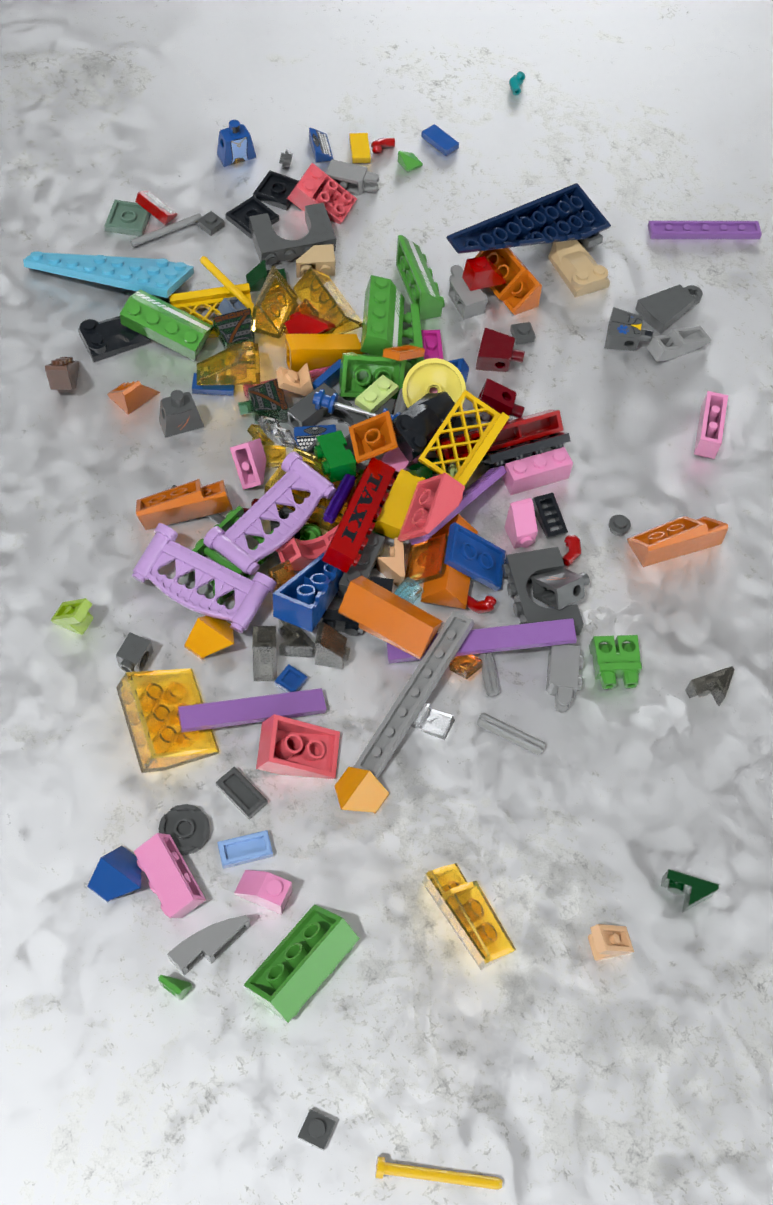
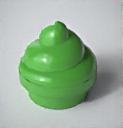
[300,523,322,540]

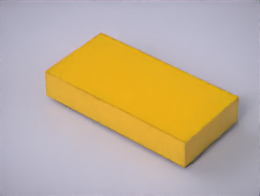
[349,133,371,163]

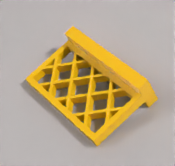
[169,283,258,338]
[418,390,509,486]

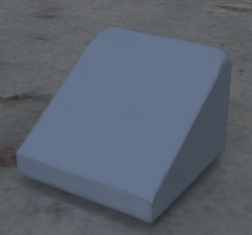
[218,297,247,323]

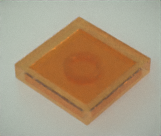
[404,534,448,587]

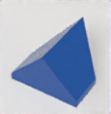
[87,846,141,903]

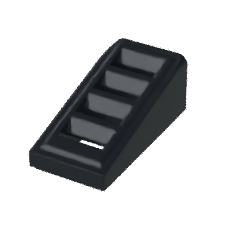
[532,493,568,539]

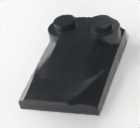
[78,316,151,362]
[392,392,459,462]

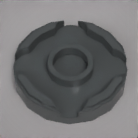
[158,804,210,856]

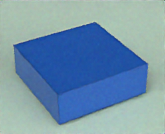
[274,664,308,693]

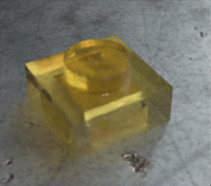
[247,424,277,447]
[264,445,286,468]

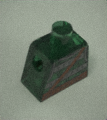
[212,308,255,360]
[238,379,289,424]

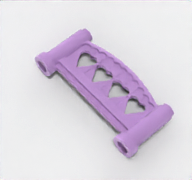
[203,451,336,576]
[132,523,277,634]

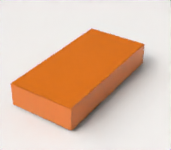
[383,345,425,361]

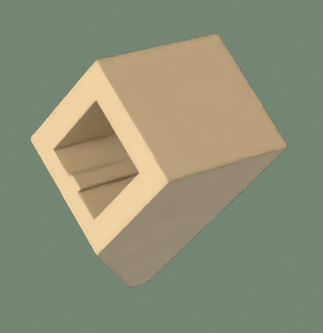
[296,244,336,278]

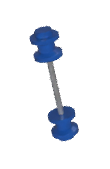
[312,389,401,420]

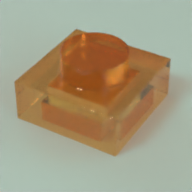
[449,655,483,679]

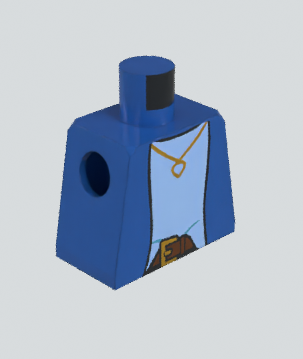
[217,120,256,167]

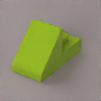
[50,598,94,635]

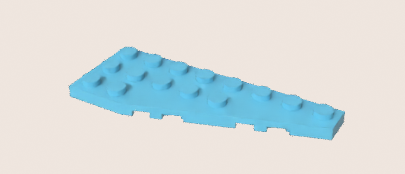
[23,251,194,298]

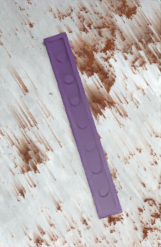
[387,618,577,664]

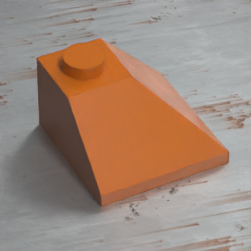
[349,411,398,463]

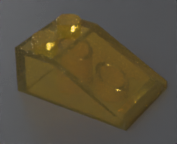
[197,341,260,385]

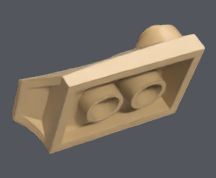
[548,240,610,298]

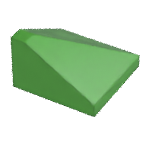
[397,151,423,172]
[158,975,193,1000]

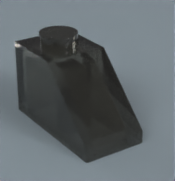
[315,622,351,669]
[252,626,277,681]

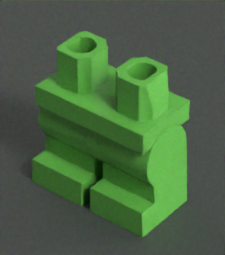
[589,635,642,689]

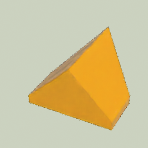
[184,616,234,660]
[334,767,389,814]

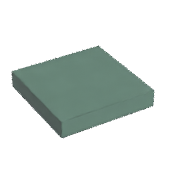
[104,200,151,237]

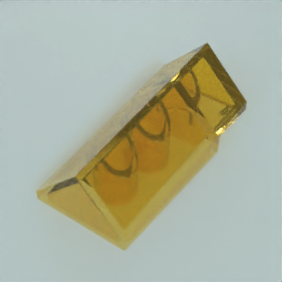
[251,265,299,339]
[293,267,363,334]
[422,863,516,970]

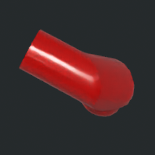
[371,138,395,154]
[562,535,581,566]
[466,595,496,614]

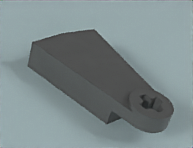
[635,284,703,334]

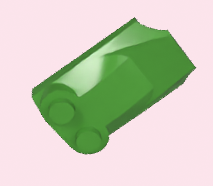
[339,352,413,399]

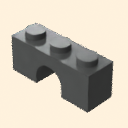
[338,532,385,599]

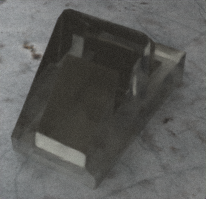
[278,619,316,658]
[685,666,735,706]

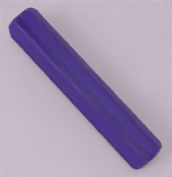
[323,474,356,524]

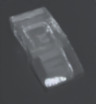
[257,416,298,449]
[411,703,455,740]

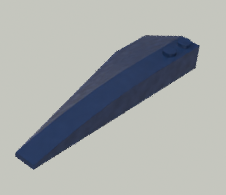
[446,183,611,254]

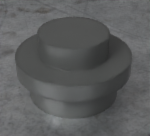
[279,149,293,169]
[608,515,631,536]

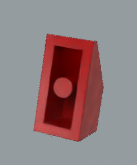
[462,256,506,291]
[284,312,336,334]

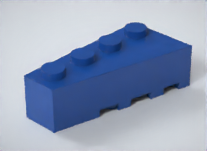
[272,551,344,632]

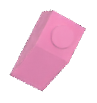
[230,438,267,490]
[504,498,538,549]
[234,870,292,915]

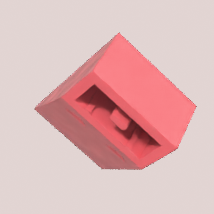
[287,163,357,224]

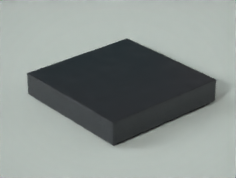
[253,170,299,211]
[225,196,279,239]

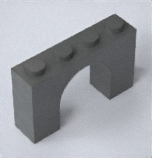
[249,203,336,265]
[287,383,368,465]
[502,547,584,636]

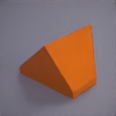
[107,381,160,415]

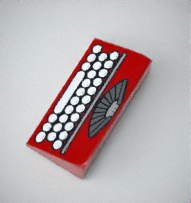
[135,190,177,225]

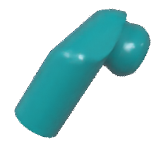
[509,71,525,96]

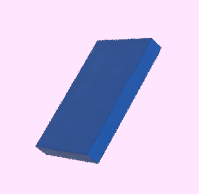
[444,522,506,591]

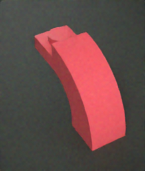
[276,525,338,571]

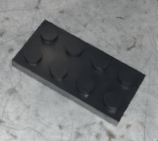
[481,432,570,466]

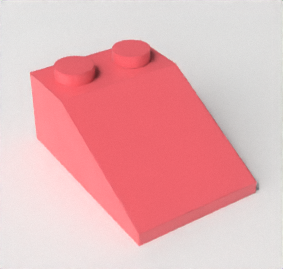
[398,473,465,542]
[256,714,340,779]

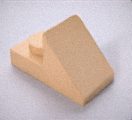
[276,363,314,396]
[376,538,405,588]
[588,924,634,961]

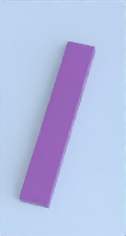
[648,221,762,239]
[409,466,507,545]
[178,688,327,733]

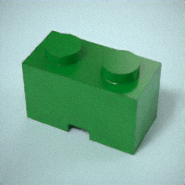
[314,430,356,483]

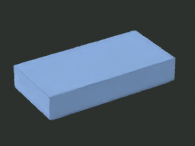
[217,830,273,869]

